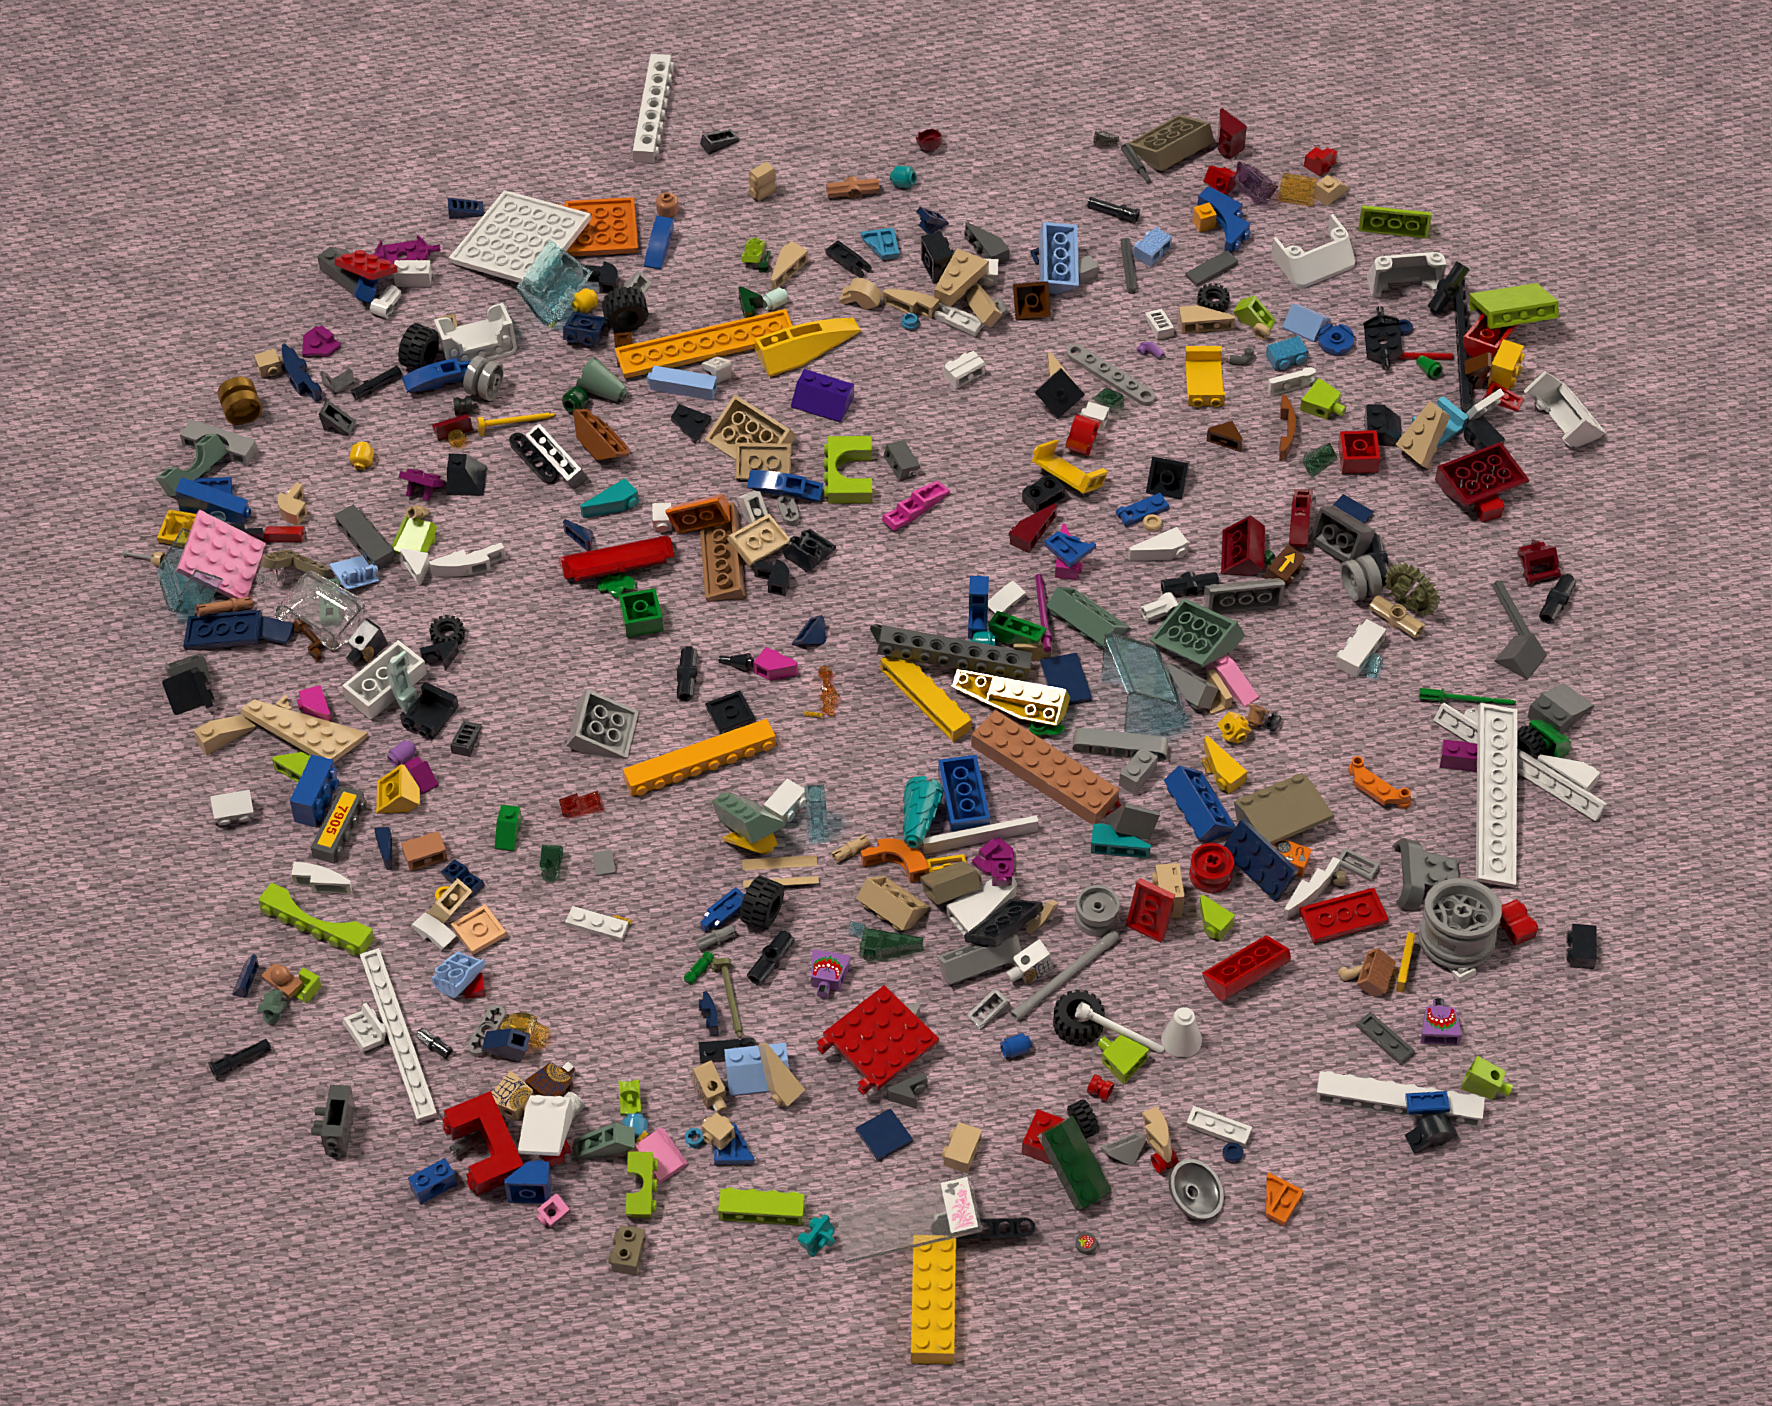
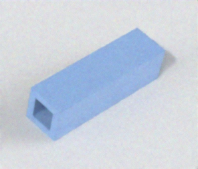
[647,366,717,400]

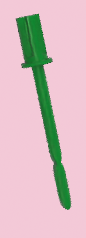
[1418,688,1516,705]

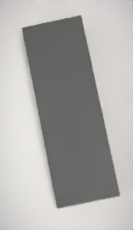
[1186,250,1238,287]
[1356,1012,1415,1065]

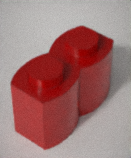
[1500,899,1538,946]

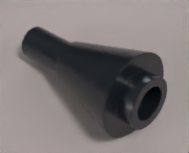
[718,653,754,671]

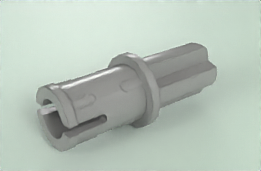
[696,925,736,950]

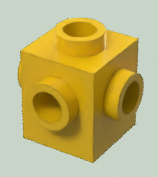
[1217,711,1252,743]

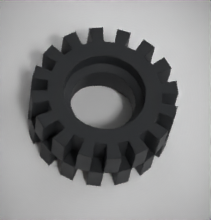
[1197,283,1230,313]
[429,615,465,645]
[1517,725,1547,760]
[1067,1099,1099,1139]

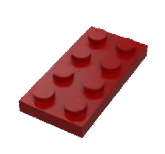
[1299,887,1389,944]

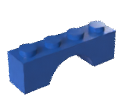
[968,575,989,639]

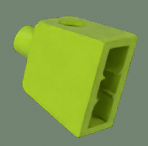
[1300,378,1346,420]
[1097,1035,1149,1084]
[1460,1056,1513,1100]

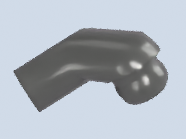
[1229,348,1254,365]

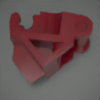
[1517,539,1561,585]

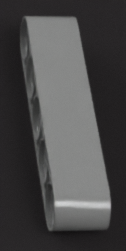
[1072,728,1168,762]

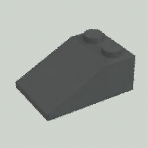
[1528,683,1594,735]

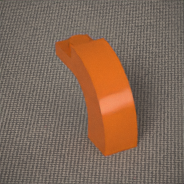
[861,838,929,883]

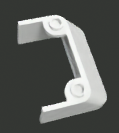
[1271,214,1355,288]
[1524,371,1606,448]

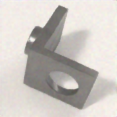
[320,369,355,394]

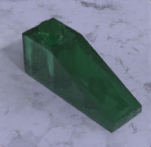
[860,928,924,961]

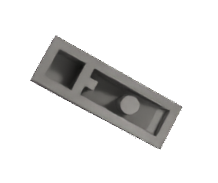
[1167,663,1219,710]

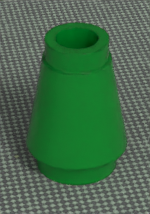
[1416,355,1443,378]

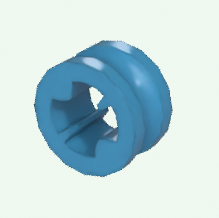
[685,1128,704,1149]

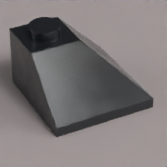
[447,453,487,496]

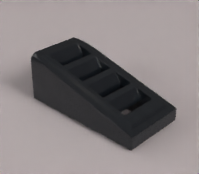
[700,129,739,154]
[450,721,482,757]

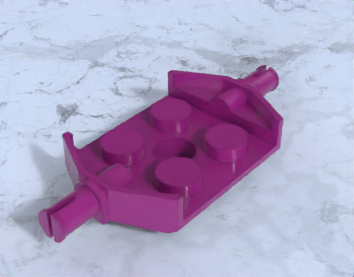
[370,235,441,264]

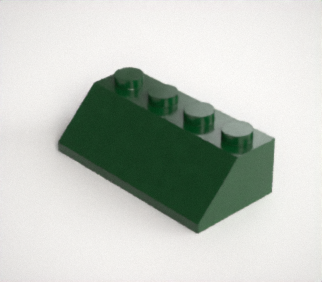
[1037,1115,1111,1210]

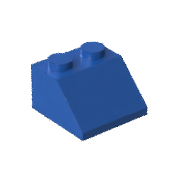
[505,1160,552,1204]

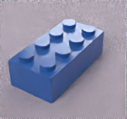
[938,755,990,833]

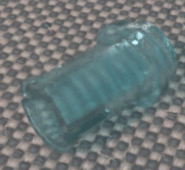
[1366,653,1383,678]

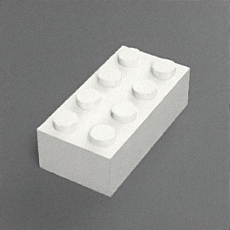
[342,640,427,720]

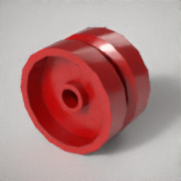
[1189,843,1234,894]

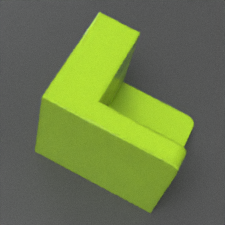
[294,967,321,1004]

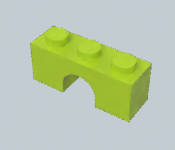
[625,1151,658,1218]

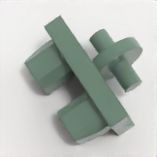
[258,989,287,1024]

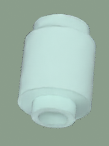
[763,287,788,311]

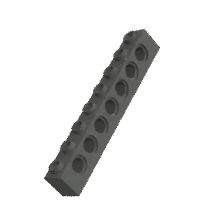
[877,625,1032,682]

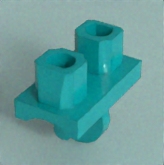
[797,1214,835,1257]

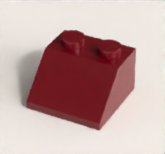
[1218,108,1247,159]

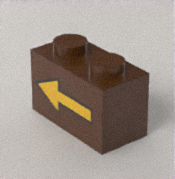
[1263,544,1306,586]

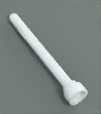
[1075,1002,1165,1053]

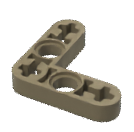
[261,550,330,579]

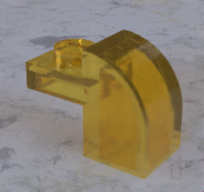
[500,1013,550,1048]

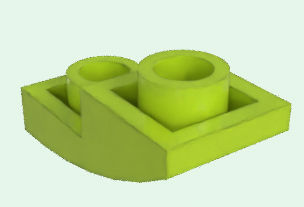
[741,238,765,263]

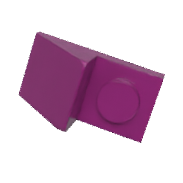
[403,756,438,795]

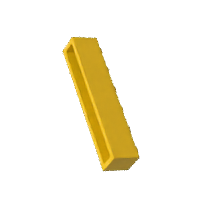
[880,656,971,742]

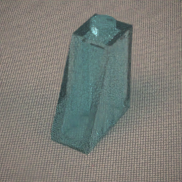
[804,784,828,844]

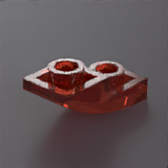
[559,790,604,817]

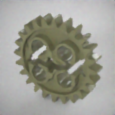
[1385,562,1440,616]

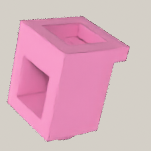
[536,1193,570,1227]

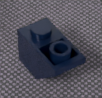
[481,1028,531,1062]

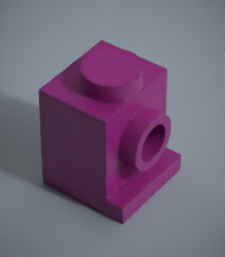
[991,854,1012,887]

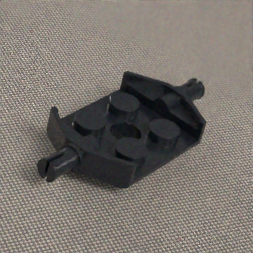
[1363,306,1403,370]

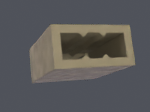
[920,861,982,905]

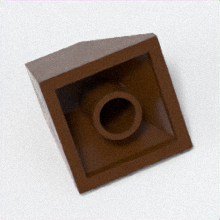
[1013,281,1051,320]

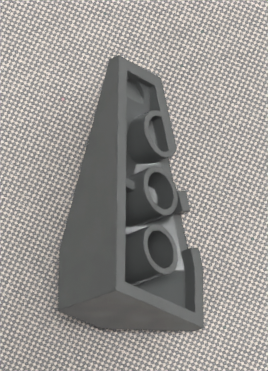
[317,247,380,306]

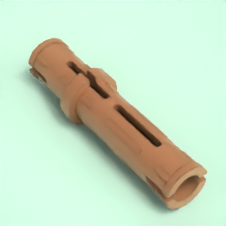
[195,596,253,617]

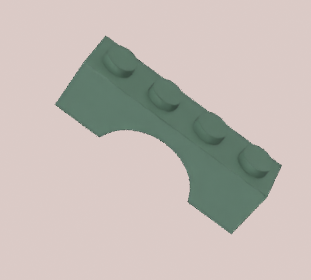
[156,434,228,496]

